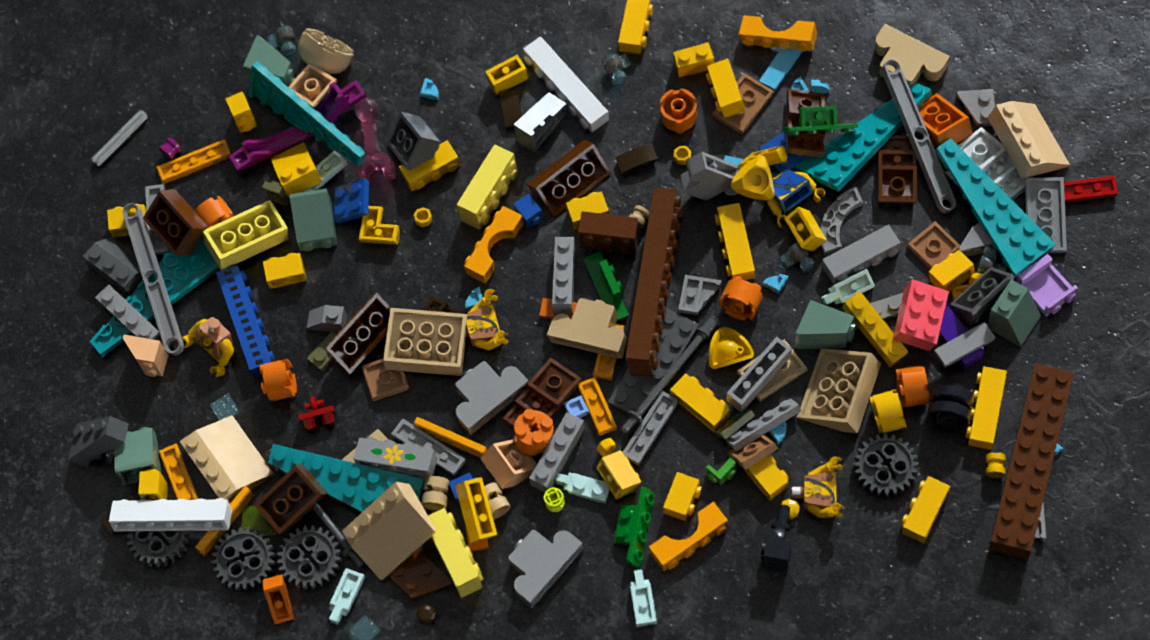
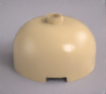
[298,29,354,74]

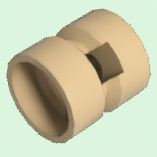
[421,476,449,511]
[484,483,511,520]

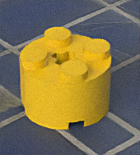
[870,389,906,434]

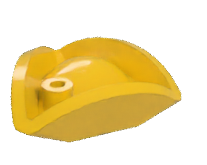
[731,156,774,200]
[709,327,754,369]

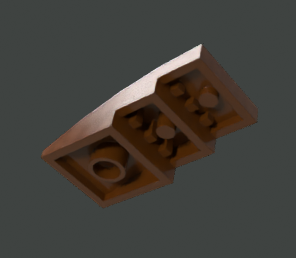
[786,89,826,158]
[878,135,917,203]
[503,357,581,429]

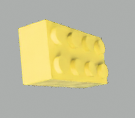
[457,144,518,230]
[203,200,288,270]
[428,508,484,598]

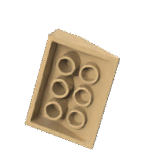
[988,101,1070,179]
[383,308,467,376]
[797,348,881,433]
[180,415,274,504]
[342,482,437,580]

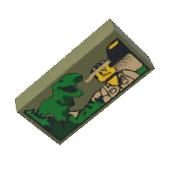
[714,408,755,439]

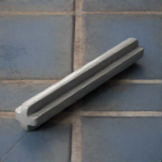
[91,110,148,166]

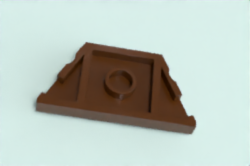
[388,549,454,600]

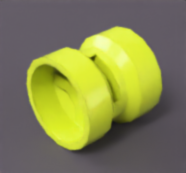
[544,487,565,512]

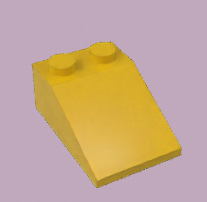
[271,142,323,198]

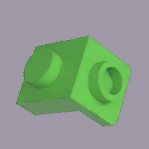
[706,458,737,486]

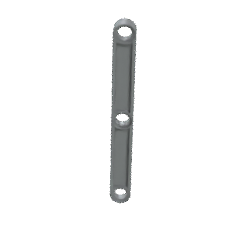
[881,59,956,213]
[123,203,184,356]

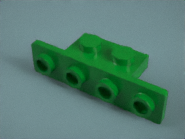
[782,105,859,135]
[583,252,629,322]
[614,487,655,568]

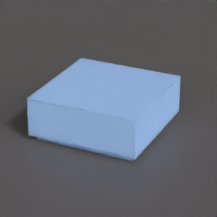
[564,396,589,418]

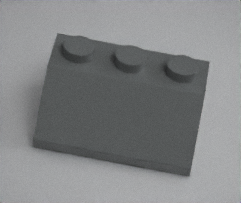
[387,112,440,170]
[83,237,143,296]
[950,267,1015,325]

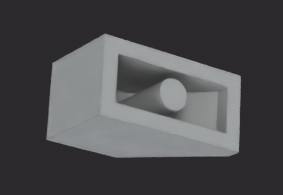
[959,223,996,257]
[307,305,347,332]

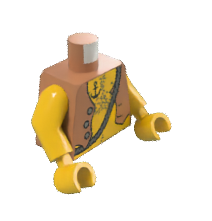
[465,289,508,351]
[182,317,234,377]
[792,456,844,518]

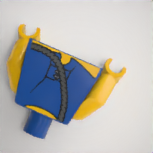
[767,169,825,228]

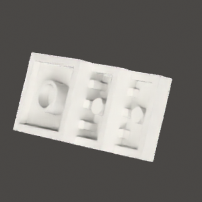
[958,127,1033,200]

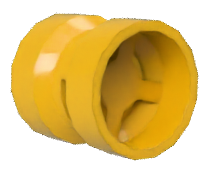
[986,453,1006,478]

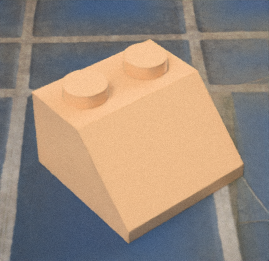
[288,64,337,109]
[123,335,169,377]
[481,439,537,489]

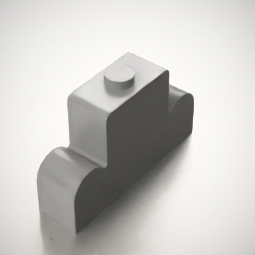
[680,152,739,200]
[456,361,529,435]
[508,530,584,608]

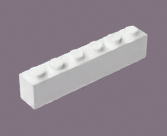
[523,36,609,132]
[109,498,232,531]

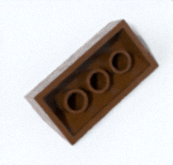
[527,140,611,217]
[324,292,391,374]

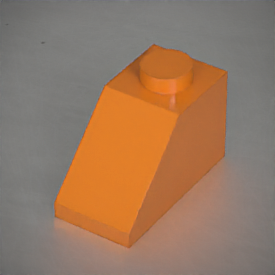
[263,574,294,624]

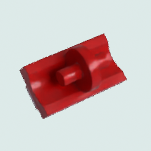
[299,396,335,430]

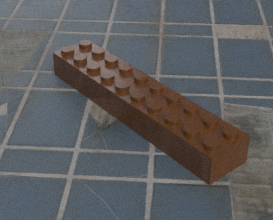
[626,188,683,377]
[989,363,1074,560]

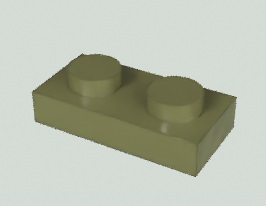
[262,181,290,206]
[307,331,336,372]

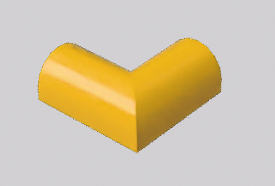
[738,145,787,170]
[359,206,400,245]

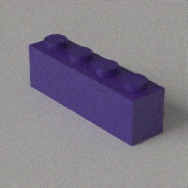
[938,301,984,371]

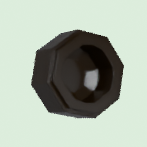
[416,604,437,625]

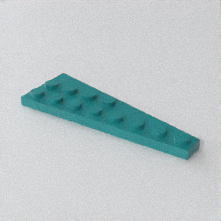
[248,61,365,167]
[795,83,932,192]
[936,138,1056,277]
[90,239,220,357]
[268,444,424,512]

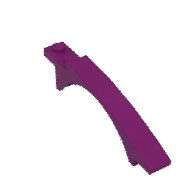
[229,80,367,171]

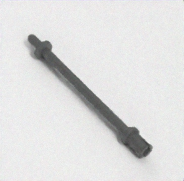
[622,315,720,433]
[266,448,364,567]

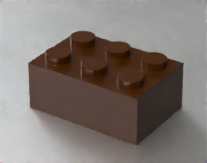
[143,189,209,257]
[578,211,640,255]
[254,464,328,534]

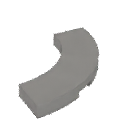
[821,187,863,256]

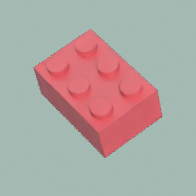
[893,279,949,351]

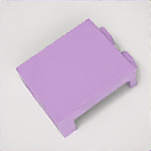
[1016,254,1078,316]

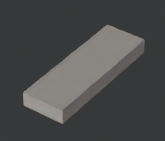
[934,322,995,367]

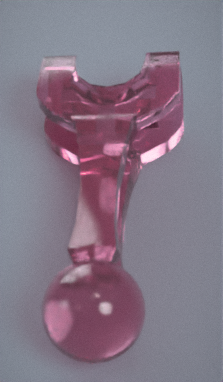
[355,98,396,185]

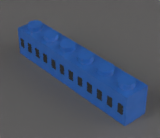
[216,265,276,377]

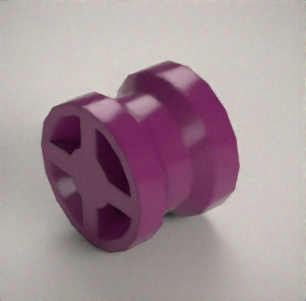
[159,137,182,161]

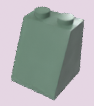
[243,35,296,87]
[289,189,337,251]
[987,279,1041,347]
[795,300,856,349]
[114,427,162,485]

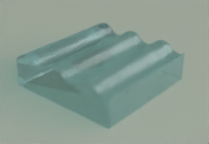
[210,394,240,420]
[348,615,381,640]

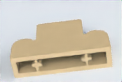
[875,24,950,87]
[547,298,628,359]

